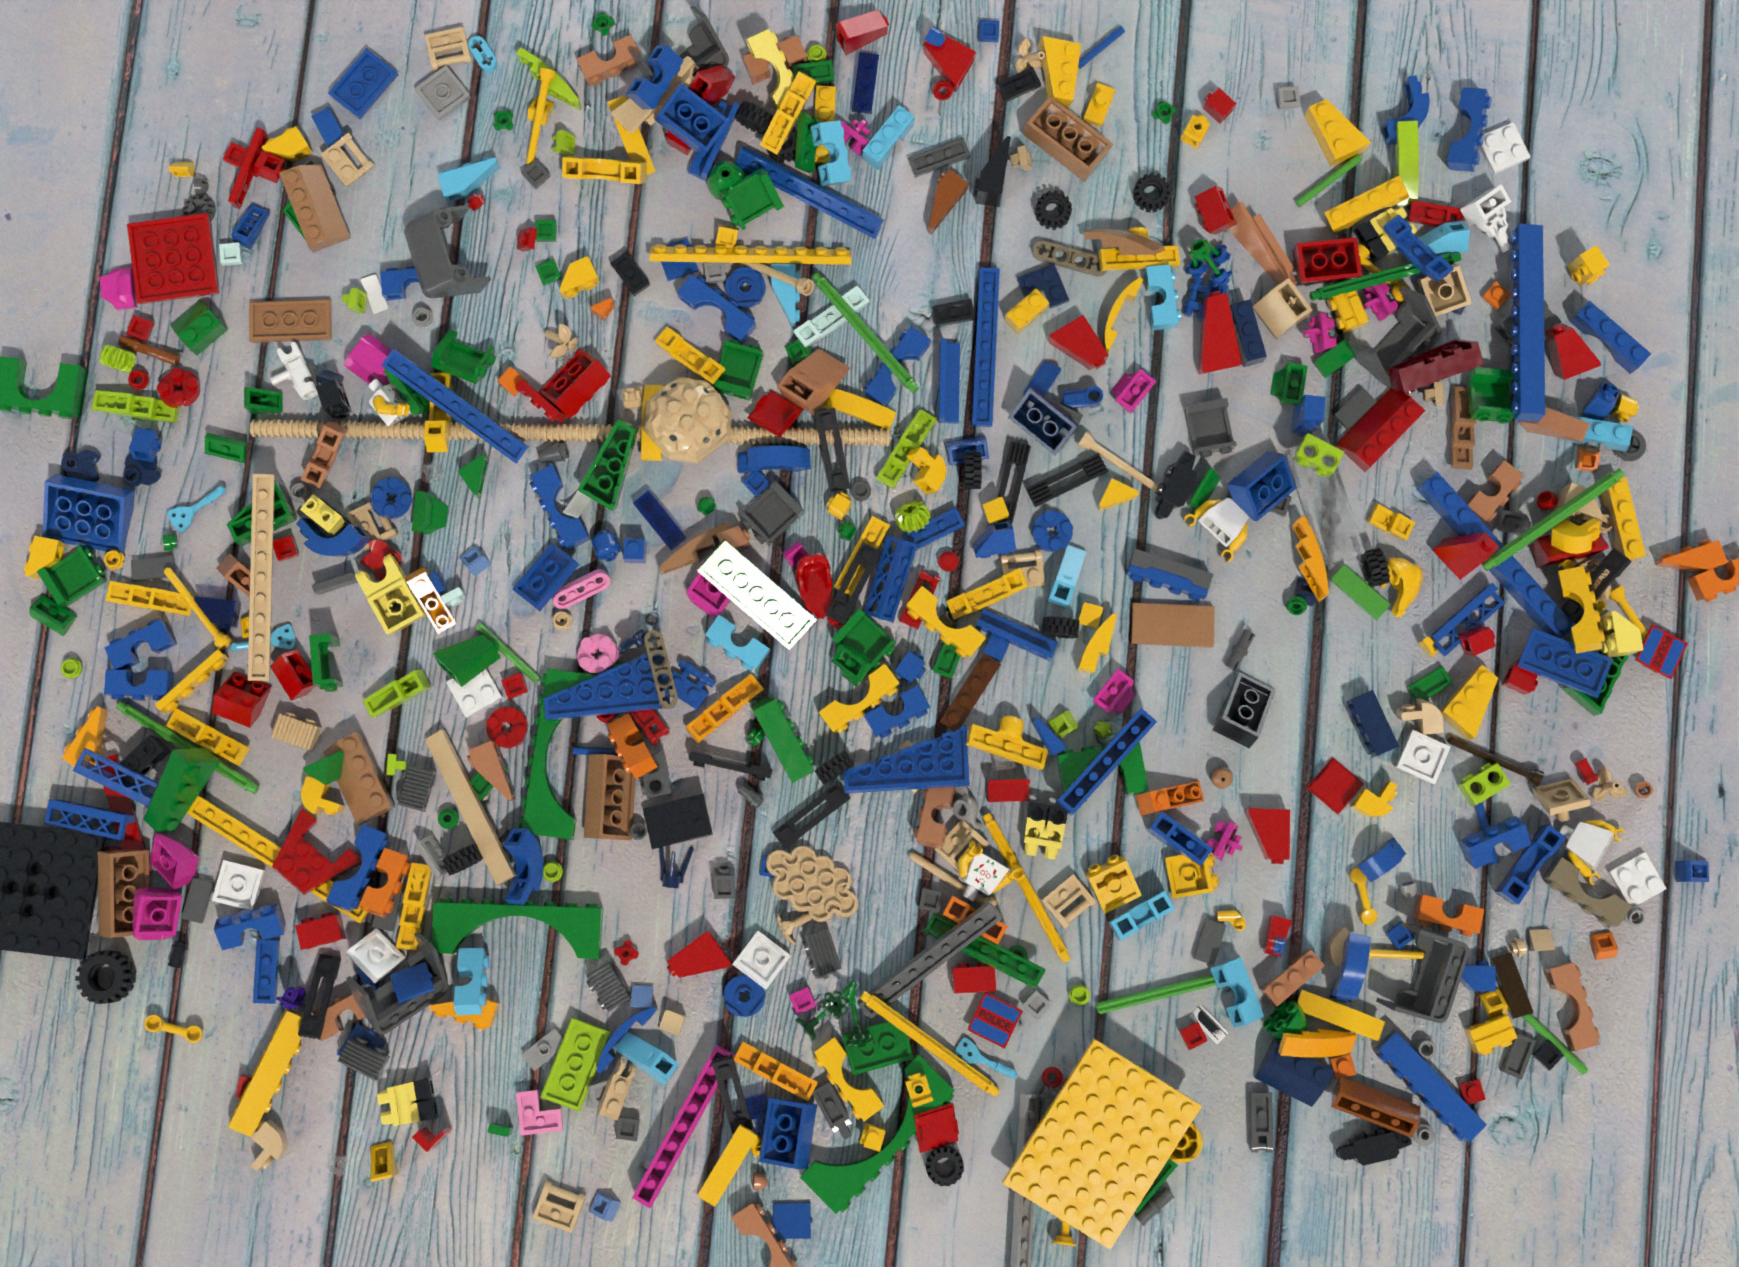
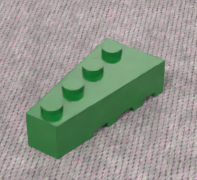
[577,418,639,511]
[1562,649,1629,716]
[750,695,815,783]
[143,748,220,833]

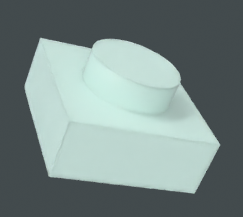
[219,242,243,266]
[441,587,466,607]

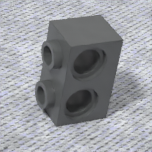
[641,752,673,799]

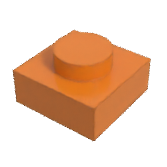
[1481,281,1511,311]
[1329,1054,1356,1080]

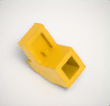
[906,447,946,495]
[1551,517,1600,554]
[301,776,344,816]
[1350,781,1398,817]

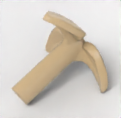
[1015,38,1045,73]
[545,323,578,358]
[1592,767,1628,802]
[777,912,812,945]

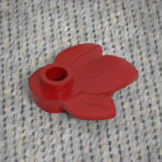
[360,540,402,580]

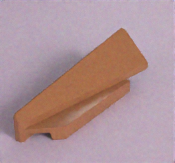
[1228,201,1298,285]

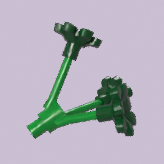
[795,981,873,1047]

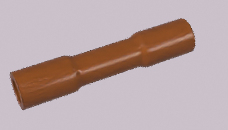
[118,335,180,366]

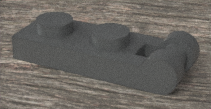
[1250,1092,1273,1153]

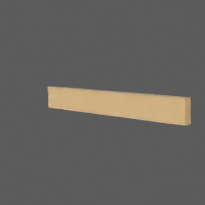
[424,729,517,886]

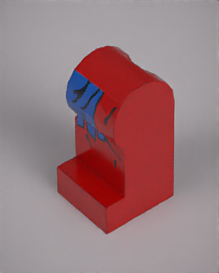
[1264,915,1292,957]

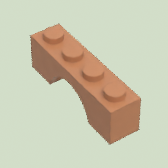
[1544,962,1600,1051]
[731,1201,798,1267]

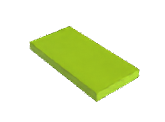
[540,1017,611,1112]

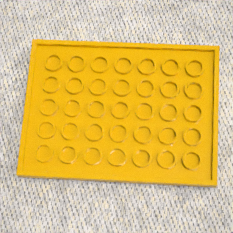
[1002,1038,1202,1249]

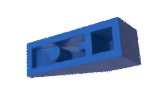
[1148,812,1213,866]

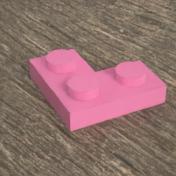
[516,1090,564,1136]

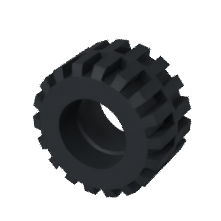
[75,950,136,1004]

